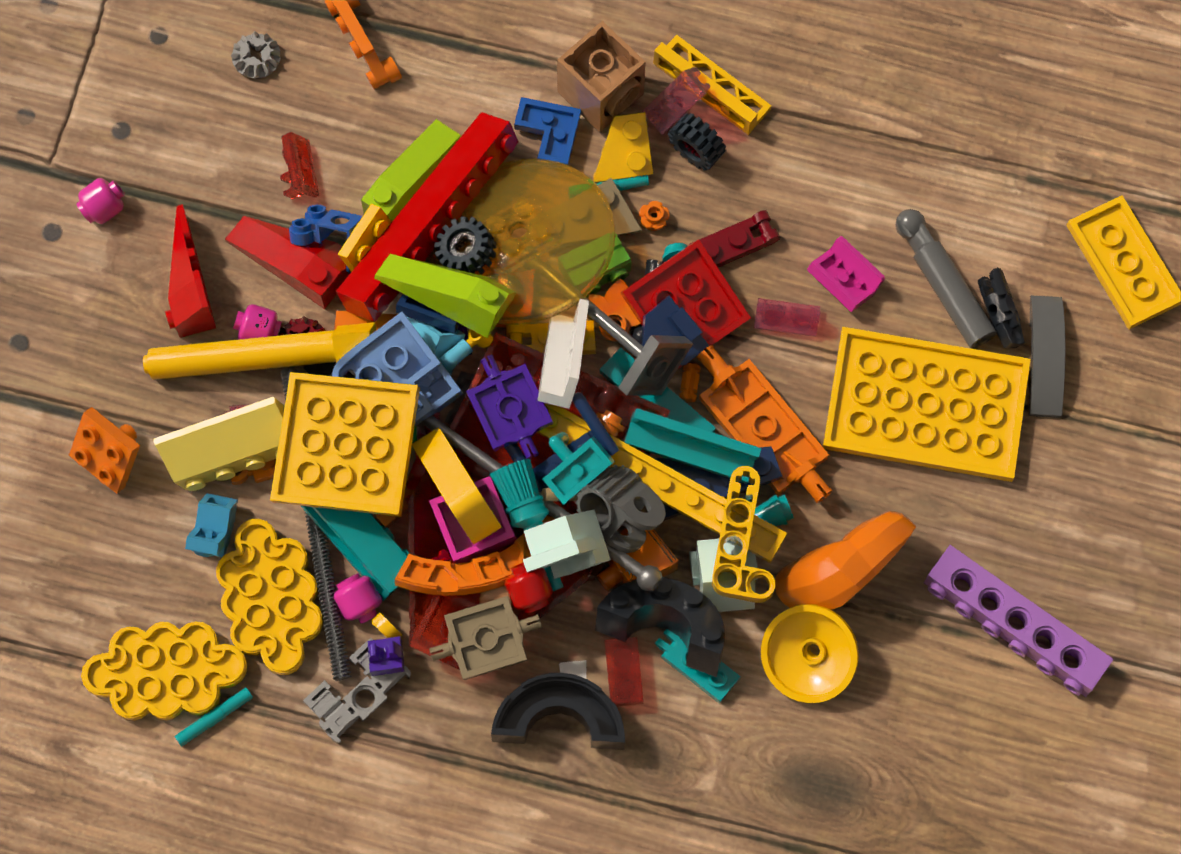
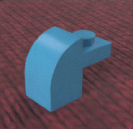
[185,493,238,557]

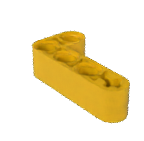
[412,427,502,545]
[712,466,775,603]

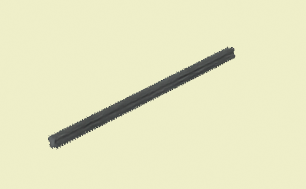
[280,366,352,681]

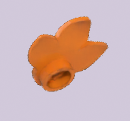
[588,279,641,341]

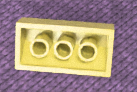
[153,397,285,491]

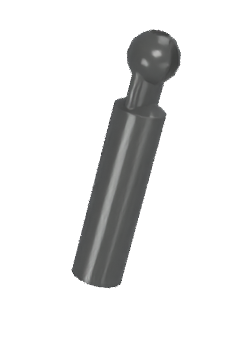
[895,209,997,349]

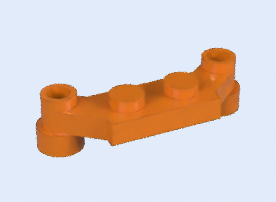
[324,0,402,89]

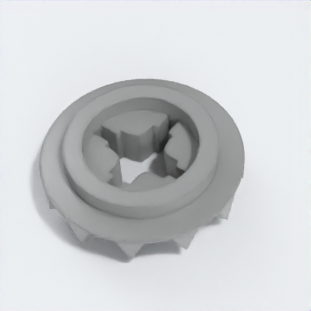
[231,31,281,78]

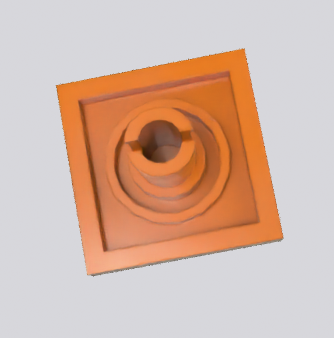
[69,407,140,494]

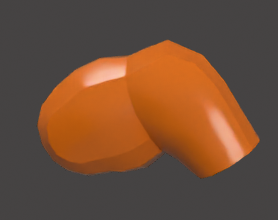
[775,511,916,610]

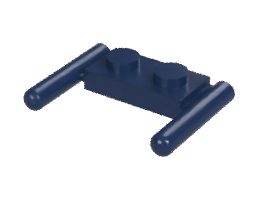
[504,392,620,493]

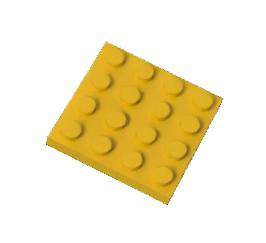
[270,372,420,517]

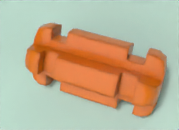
[679,363,701,403]

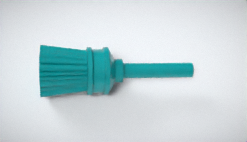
[490,459,564,592]

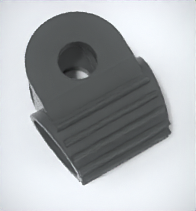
[575,464,665,553]

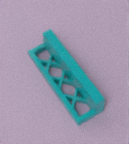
[624,408,761,484]

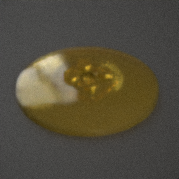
[430,159,616,325]

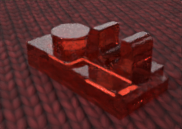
[280,132,319,199]

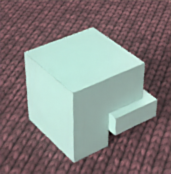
[523,510,611,579]
[689,539,758,612]

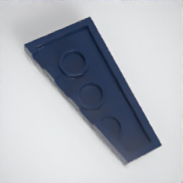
[653,446,783,521]

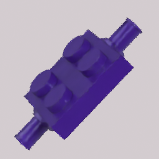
[466,355,553,459]

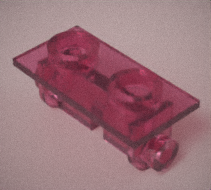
[754,298,820,337]

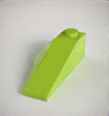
[361,119,461,221]
[374,254,517,338]

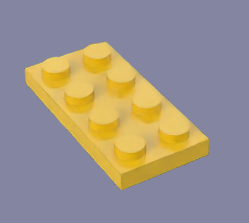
[1066,195,1181,330]

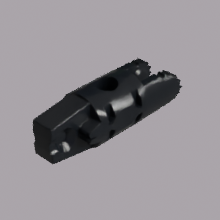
[977,267,1025,349]

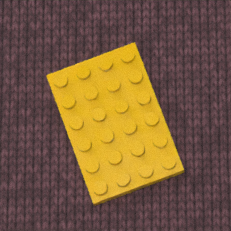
[823,327,1031,482]

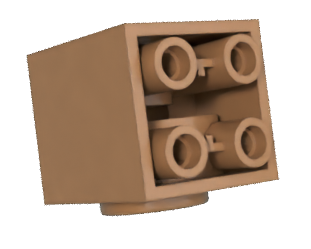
[557,21,646,132]

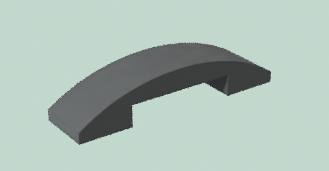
[1029,295,1065,418]

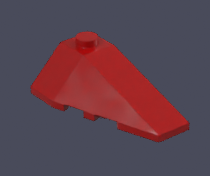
[165,204,216,338]
[225,216,349,309]

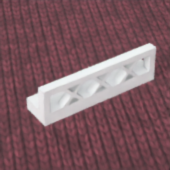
[537,299,589,409]

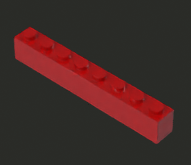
[336,112,519,322]

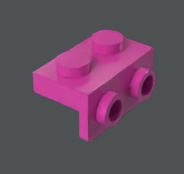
[807,236,885,312]

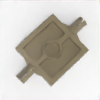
[429,596,542,680]

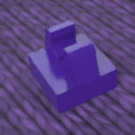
[367,636,405,676]

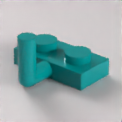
[542,432,615,505]

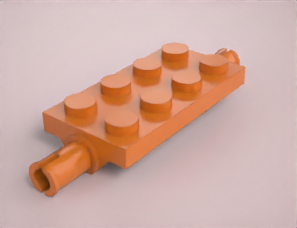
[697,345,833,504]

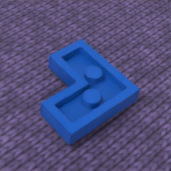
[514,97,581,169]

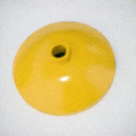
[761,604,859,703]

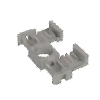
[303,638,411,744]

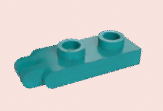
[655,629,741,704]

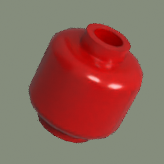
[505,562,553,613]

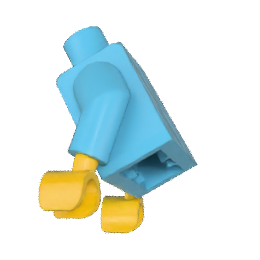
[407,317,493,375]

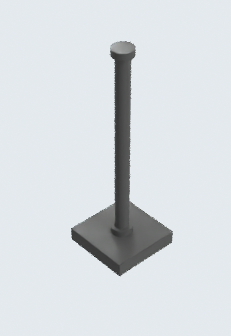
[520,247,693,396]

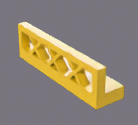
[653,35,772,135]

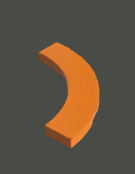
[395,515,555,596]

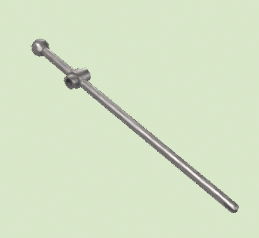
[349,371,662,591]

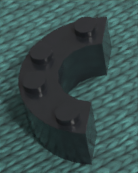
[595,577,725,677]
[491,673,625,750]

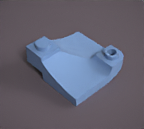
[332,312,464,426]

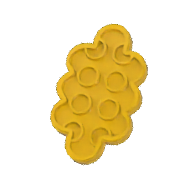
[216,519,323,675]
[81,621,247,721]

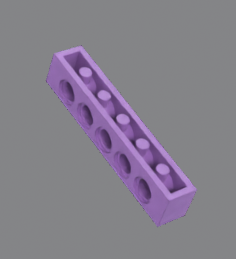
[924,545,1114,697]

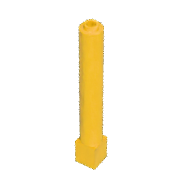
[143,322,376,380]

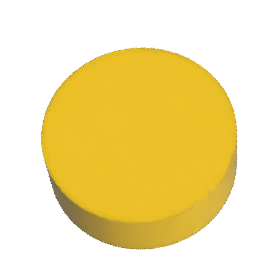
[371,612,402,638]

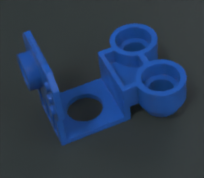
[289,204,363,274]

